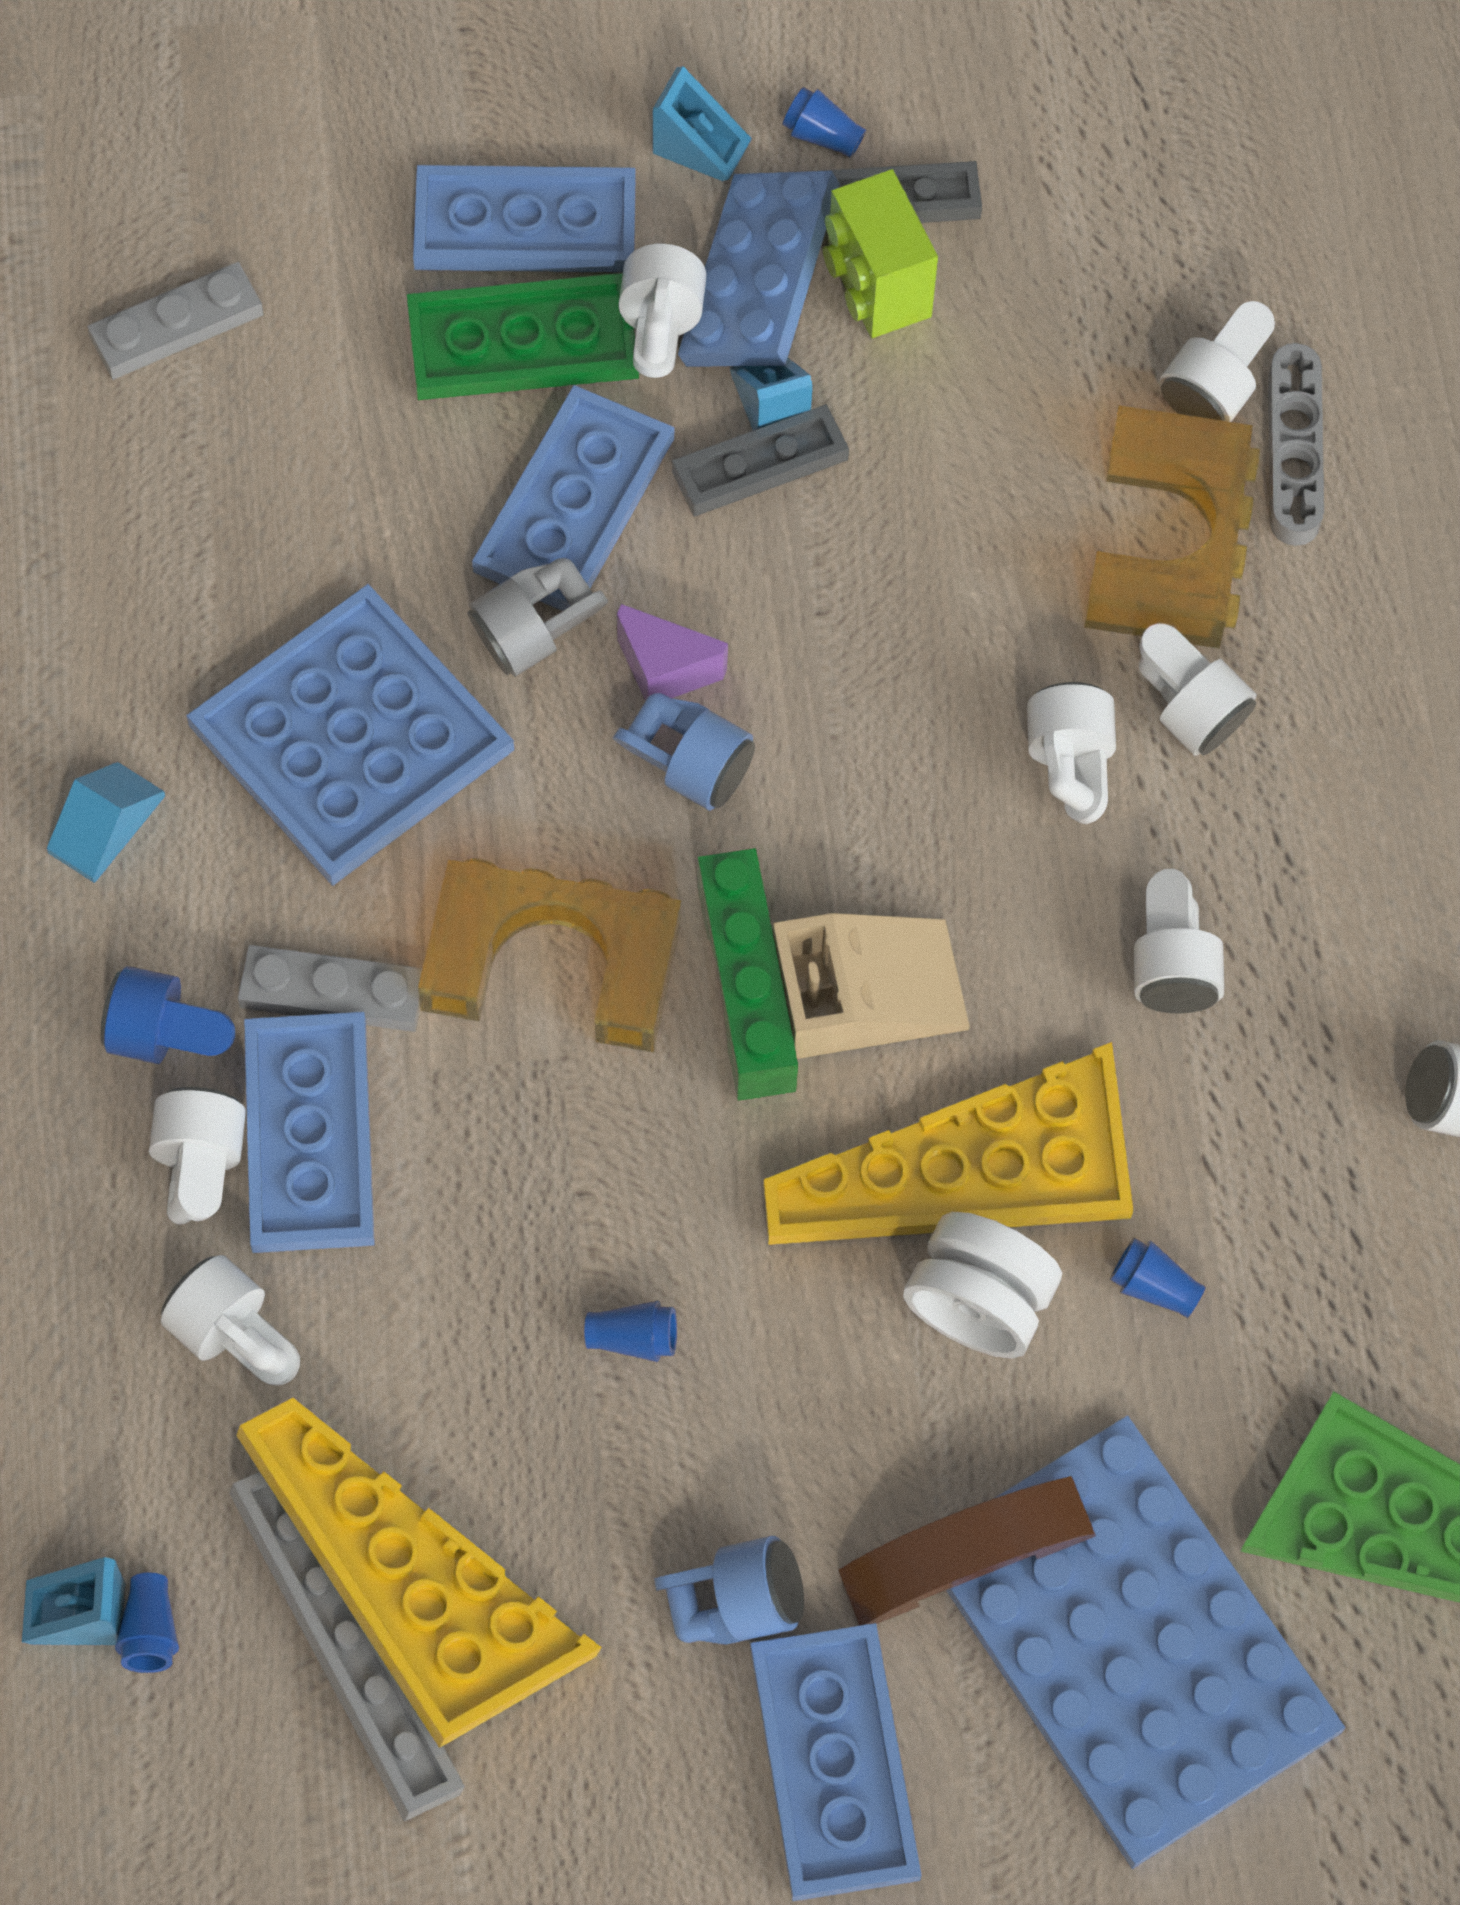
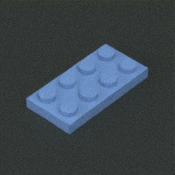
[413,165,636,272]
[678,171,840,367]
[472,385,675,611]
[244,1012,375,1253]
[750,1623,922,1902]

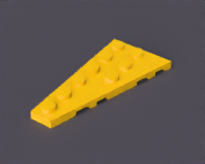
[763,1042,1133,1245]
[236,1398,602,1748]

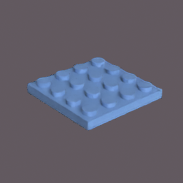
[186,584,514,886]

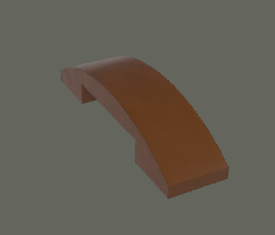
[838,1476,1096,1626]

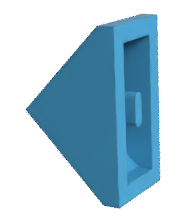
[653,66,752,181]
[730,358,813,431]
[46,762,165,883]
[22,1557,126,1645]

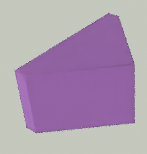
[617,604,728,701]

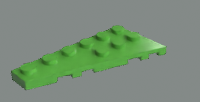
[1240,1391,1460,1603]

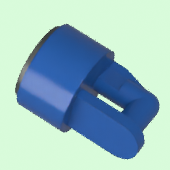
[100,966,235,1064]

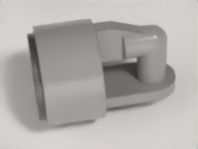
[467,558,608,677]

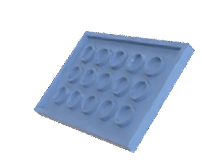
[946,1415,1346,1870]

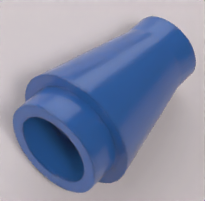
[782,87,867,158]
[1110,1238,1206,1318]
[584,1300,677,1362]
[115,1572,179,1673]

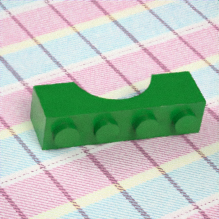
[697,848,798,1101]

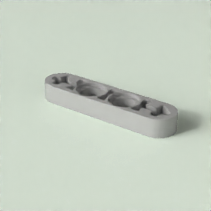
[1268,343,1324,546]

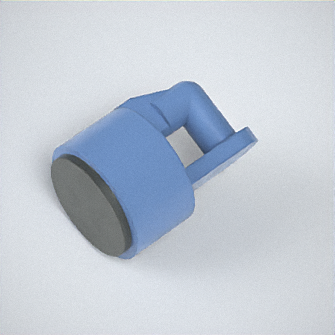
[613,693,755,811]
[654,1536,804,1645]

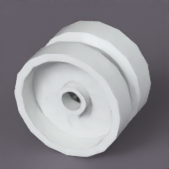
[903,1212,1063,1359]

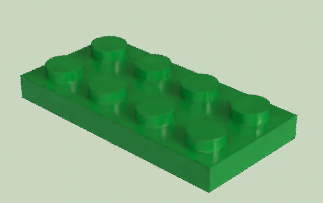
[406,273,639,400]

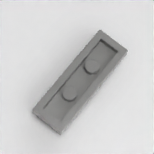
[87,262,264,380]
[238,945,426,1032]

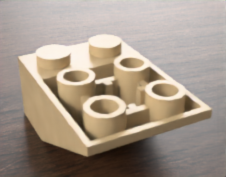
[773,913,970,1059]

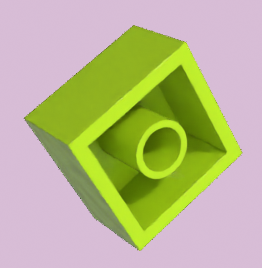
[823,169,938,339]

